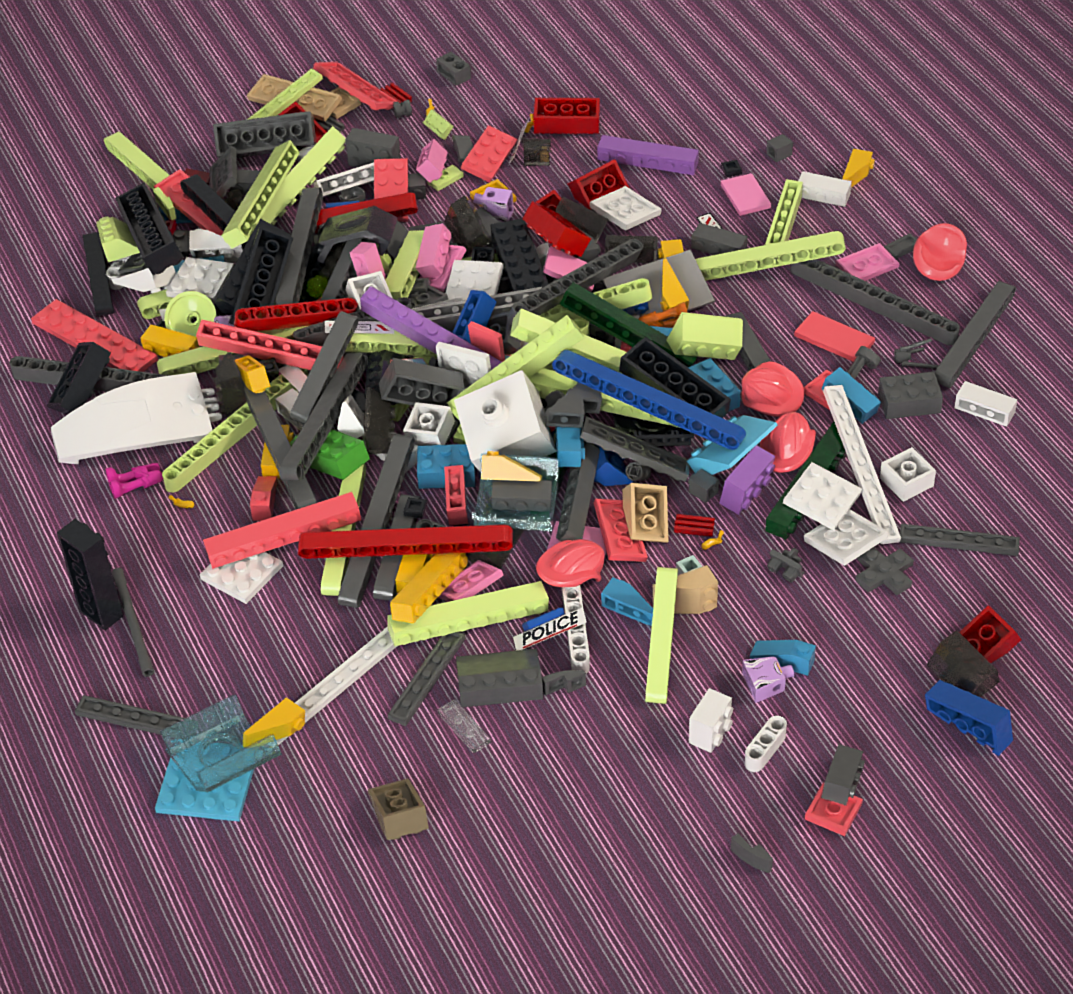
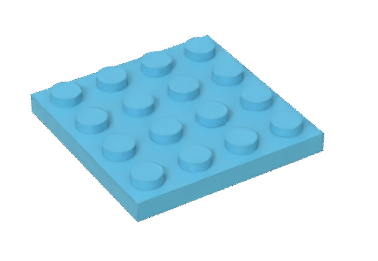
[155,739,259,821]

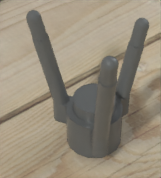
[894,338,939,369]

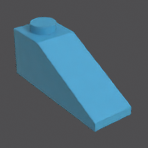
[601,577,653,627]
[750,640,816,676]

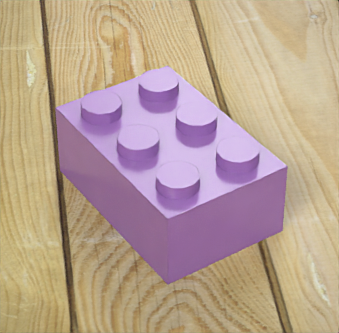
[719,445,775,515]

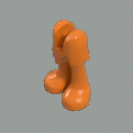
[638,302,688,328]

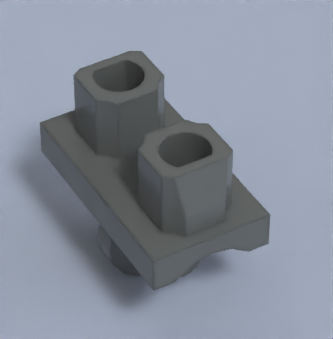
[767,548,805,583]

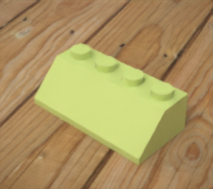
[96,217,140,263]
[666,312,743,360]

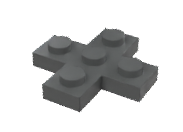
[855,547,914,595]

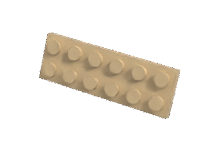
[246,74,342,121]

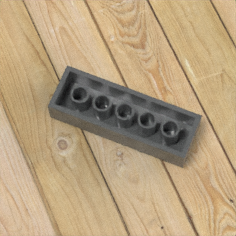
[213,111,317,158]

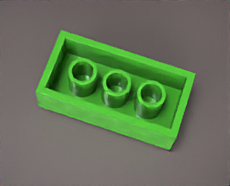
[289,429,370,480]

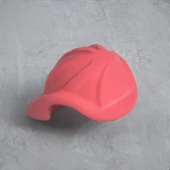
[913,223,967,281]
[741,362,804,417]
[760,412,816,473]
[536,539,604,587]

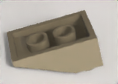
[367,779,429,840]

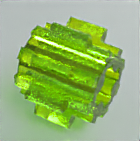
[307,275,328,298]

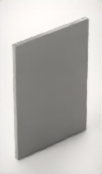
[603,250,715,319]

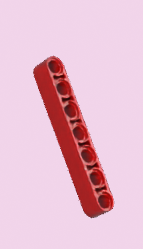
[315,192,418,234]
[234,298,358,331]

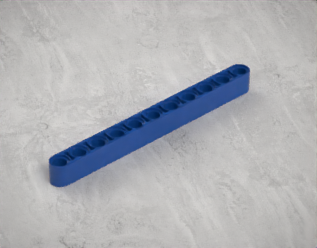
[552,350,746,450]

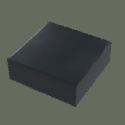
[721,160,742,177]
[403,497,427,519]

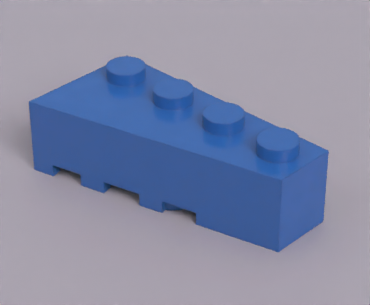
[925,680,1013,756]

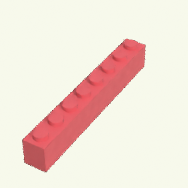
[196,320,343,372]
[203,492,361,569]

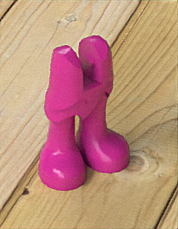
[105,463,163,499]

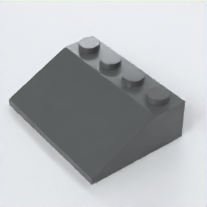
[456,649,543,708]

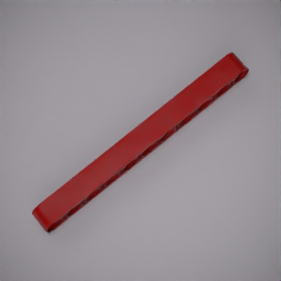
[298,525,513,559]

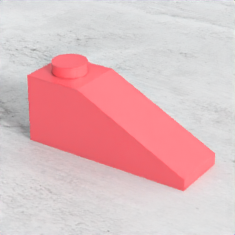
[444,465,468,526]
[250,476,277,521]

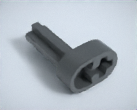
[847,346,881,379]

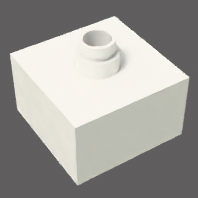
[454,370,556,480]

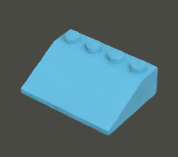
[687,415,778,475]

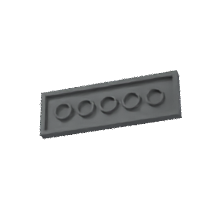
[580,416,690,482]

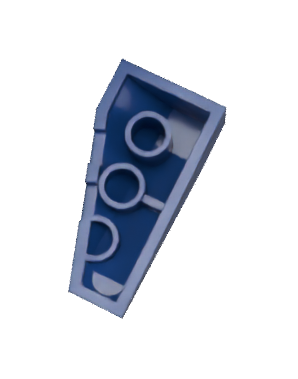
[593,443,634,486]

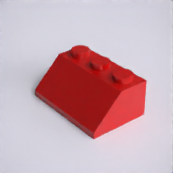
[567,159,630,210]

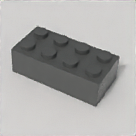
[379,358,464,406]

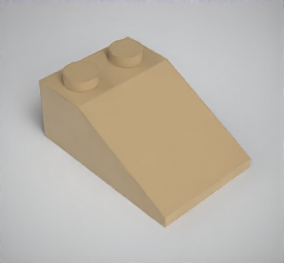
[622,483,668,543]
[652,565,718,614]

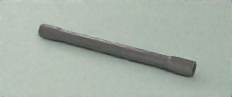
[112,568,155,677]

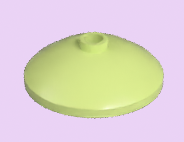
[164,291,217,337]

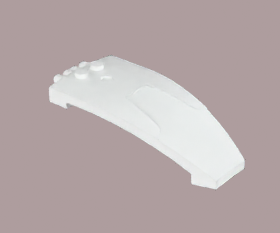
[51,372,222,464]

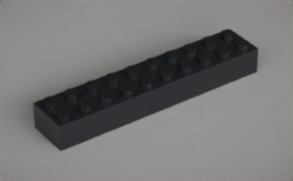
[115,182,184,275]

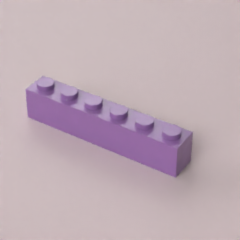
[597,135,699,175]

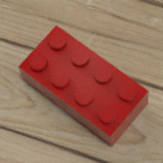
[533,98,600,134]
[523,201,591,257]

